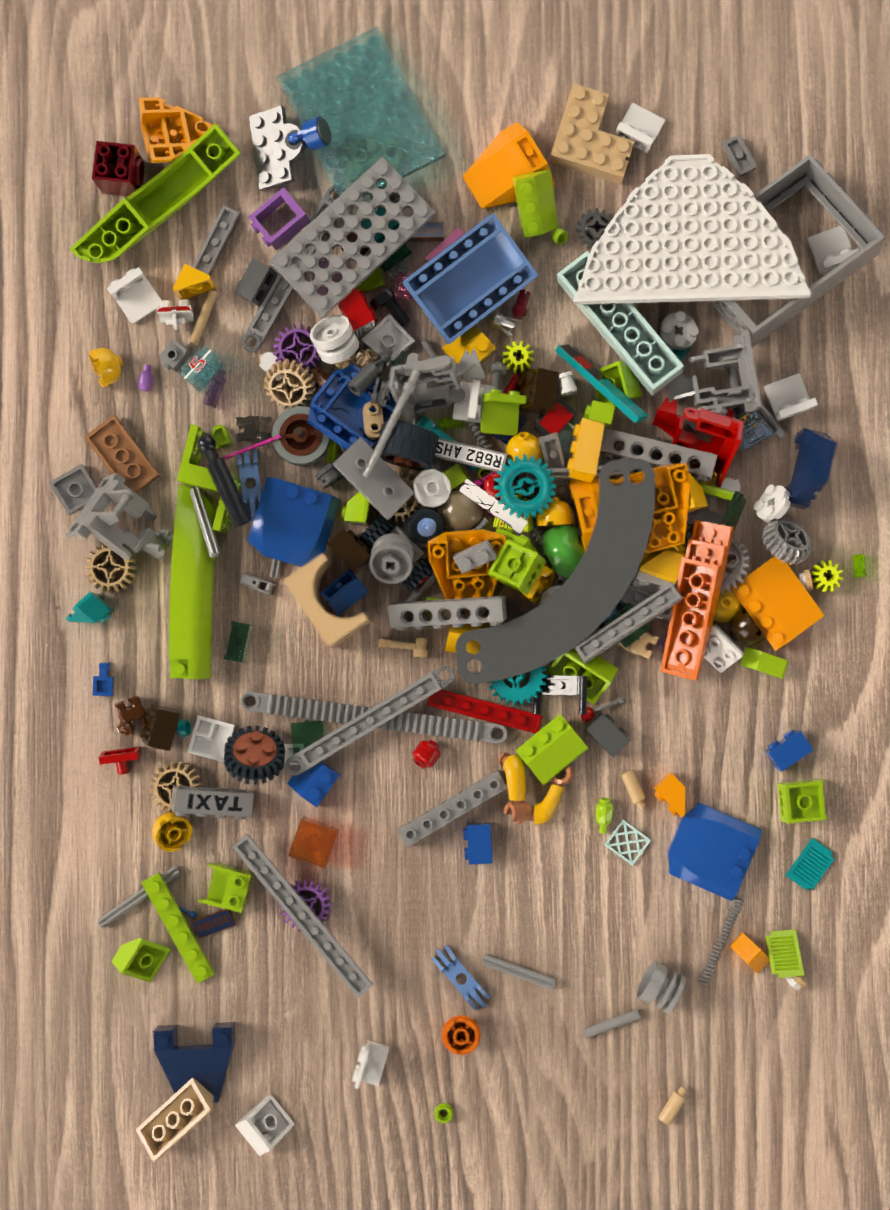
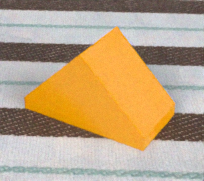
[729,932,770,974]

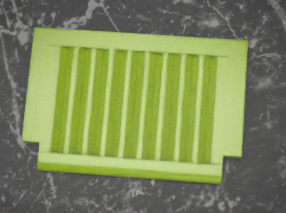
[765,929,804,978]

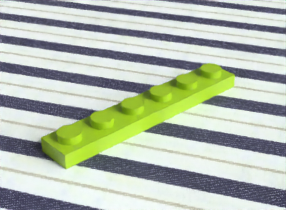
[141,872,215,984]

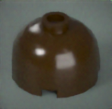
[730,607,766,646]

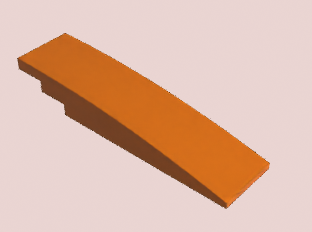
[660,520,734,681]

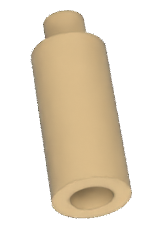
[621,769,645,809]
[658,1086,687,1126]

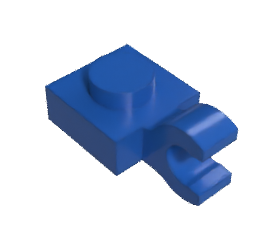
[93,663,114,696]

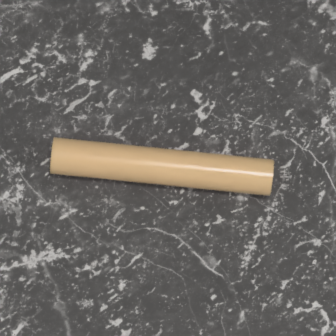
[189,290,219,346]

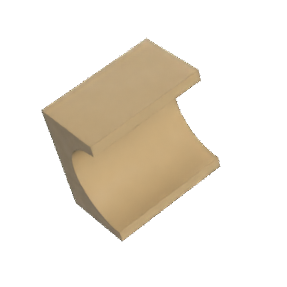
[283,553,372,648]

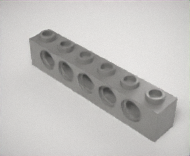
[600,428,717,482]
[388,596,507,630]
[397,770,507,847]

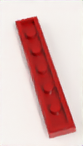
[427,689,543,734]

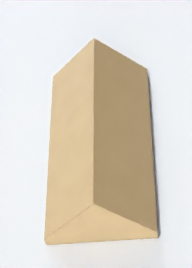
[136,1078,214,1162]

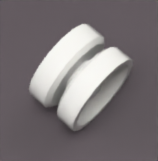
[310,315,359,364]

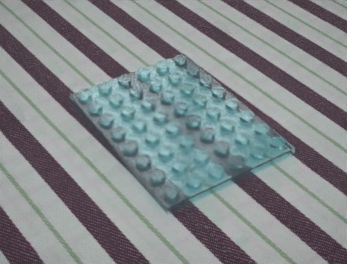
[276,27,446,198]

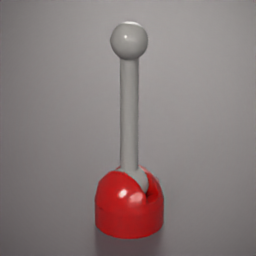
[580,697,624,723]

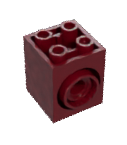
[92,141,144,196]

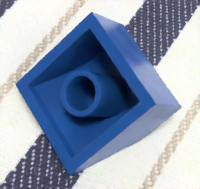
[287,761,340,808]

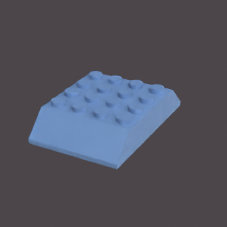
[402,213,539,345]

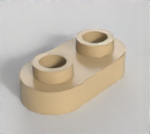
[362,402,384,440]

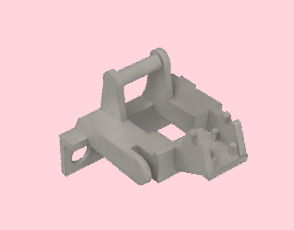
[667,329,762,413]
[389,349,486,425]
[66,473,173,560]

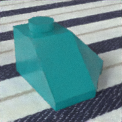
[66,592,114,624]

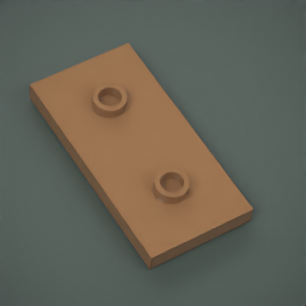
[84,414,161,494]

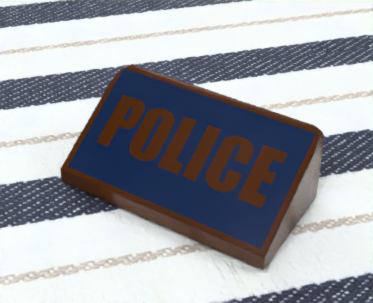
[406,222,444,242]
[191,909,236,938]

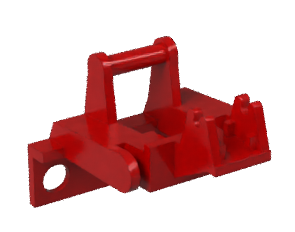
[652,398,744,488]

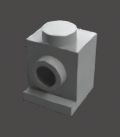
[159,339,191,371]

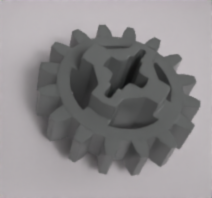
[576,208,612,250]

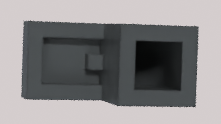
[685,510,723,545]

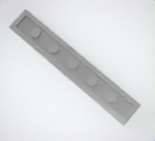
[574,582,683,664]

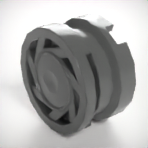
[370,377,390,407]
[315,461,343,489]

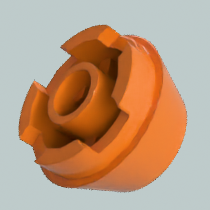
[442,1015,481,1055]

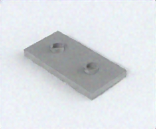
[333,437,415,520]

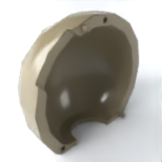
[436,488,485,532]

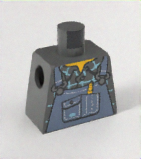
[732,406,775,454]

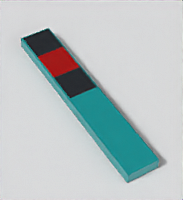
[555,344,649,423]

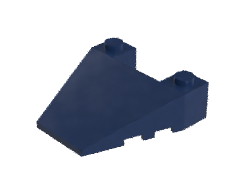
[784,428,837,509]
[153,1022,236,1102]

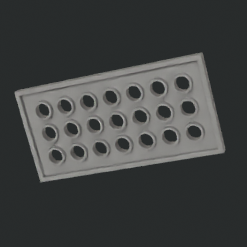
[269,157,435,319]

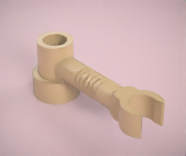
[378,638,428,659]

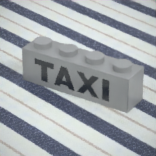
[171,785,254,819]

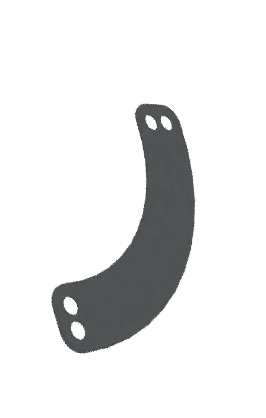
[456,458,655,684]

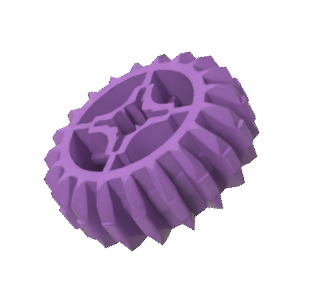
[273,324,322,373]
[280,879,333,931]

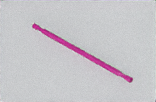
[201,434,282,467]

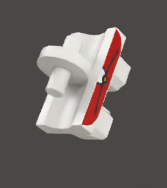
[157,299,195,330]

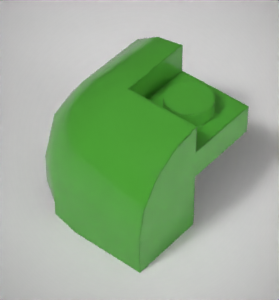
[542,525,585,579]

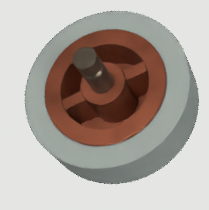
[272,406,330,466]

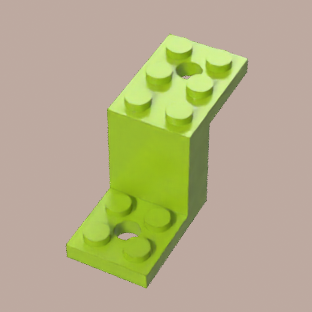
[177,424,241,535]

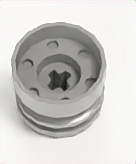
[636,961,686,1014]

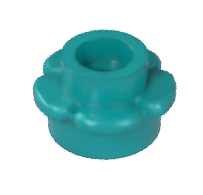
[175,719,191,738]

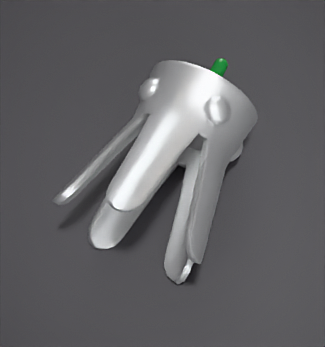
[490,313,519,337]

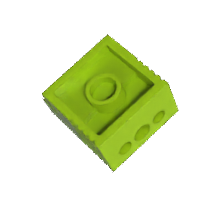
[488,539,546,595]
[777,778,827,824]
[198,862,254,913]

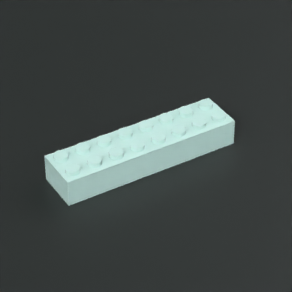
[557,251,684,396]

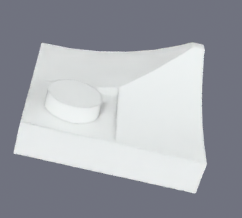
[187,715,236,762]

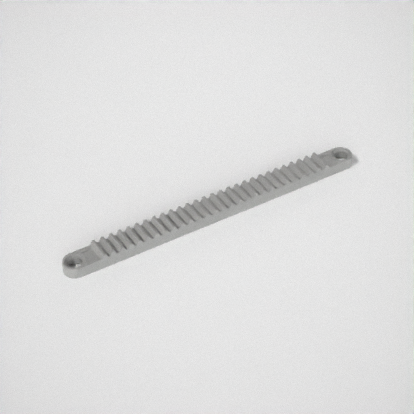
[241,692,507,744]

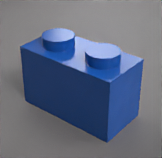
[320,568,369,616]
[765,729,813,772]
[463,822,492,865]

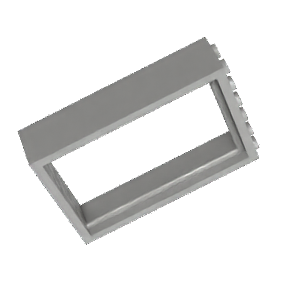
[710,155,885,347]

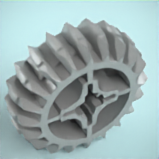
[761,517,813,565]

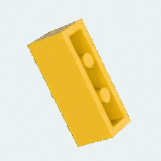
[567,418,605,483]

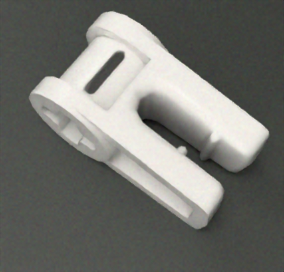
[557,371,577,397]

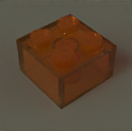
[288,817,339,868]

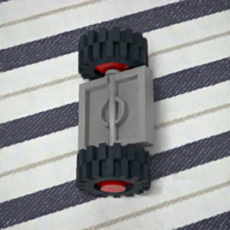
[359,515,433,593]

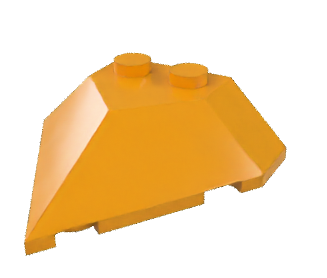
[139,97,221,163]

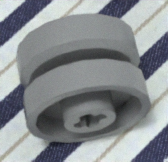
[369,533,414,584]

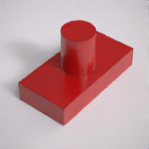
[98,746,142,775]

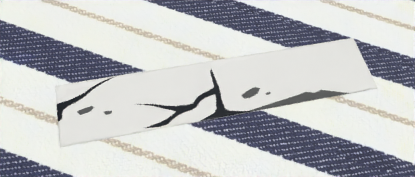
[459,479,528,534]

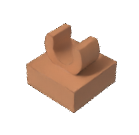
[310,366,331,391]

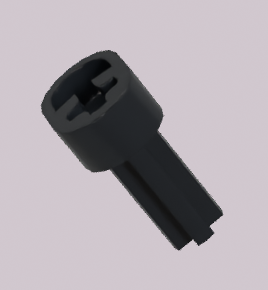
[369,287,410,326]

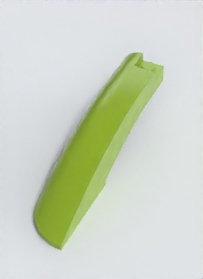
[70,123,242,263]
[169,485,216,679]

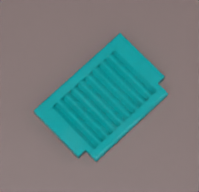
[785,838,835,890]

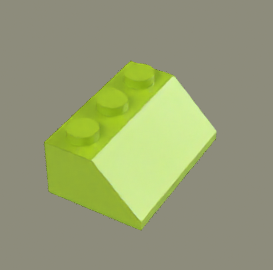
[512,169,559,238]
[546,648,618,705]
[515,714,589,785]

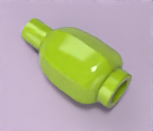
[595,797,614,834]

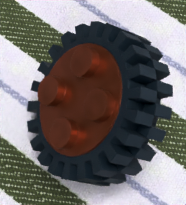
[224,726,285,785]

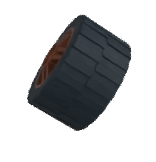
[378,421,439,470]

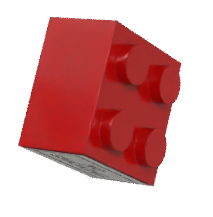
[338,288,377,339]

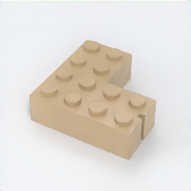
[549,83,635,185]

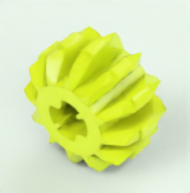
[502,341,534,374]
[810,560,844,593]

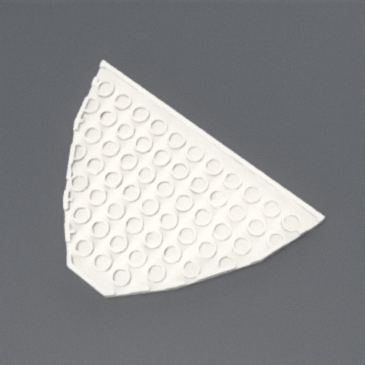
[574,154,811,305]

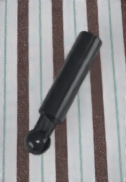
[197,434,252,528]

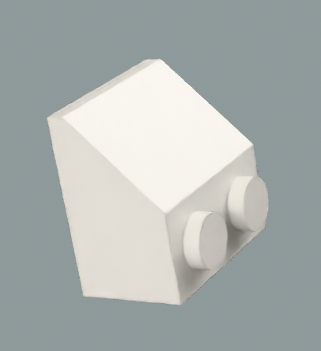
[235,1094,295,1156]

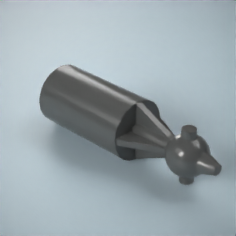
[348,350,393,396]

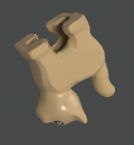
[617,627,659,659]

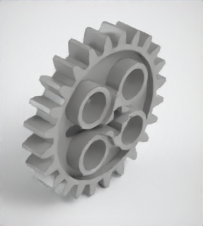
[720,537,751,595]

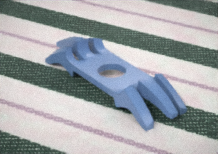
[237,447,262,520]
[432,945,491,1011]

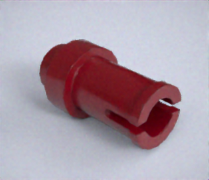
[512,290,531,320]

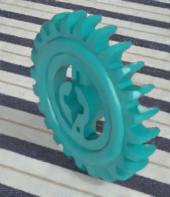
[493,454,557,519]
[487,667,548,706]

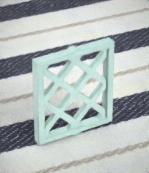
[604,819,651,866]

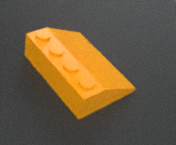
[731,556,825,651]

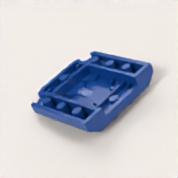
[308,363,397,450]
[247,477,341,567]
[667,802,762,901]

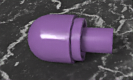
[137,364,154,392]

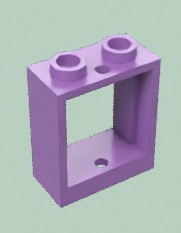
[249,187,311,250]

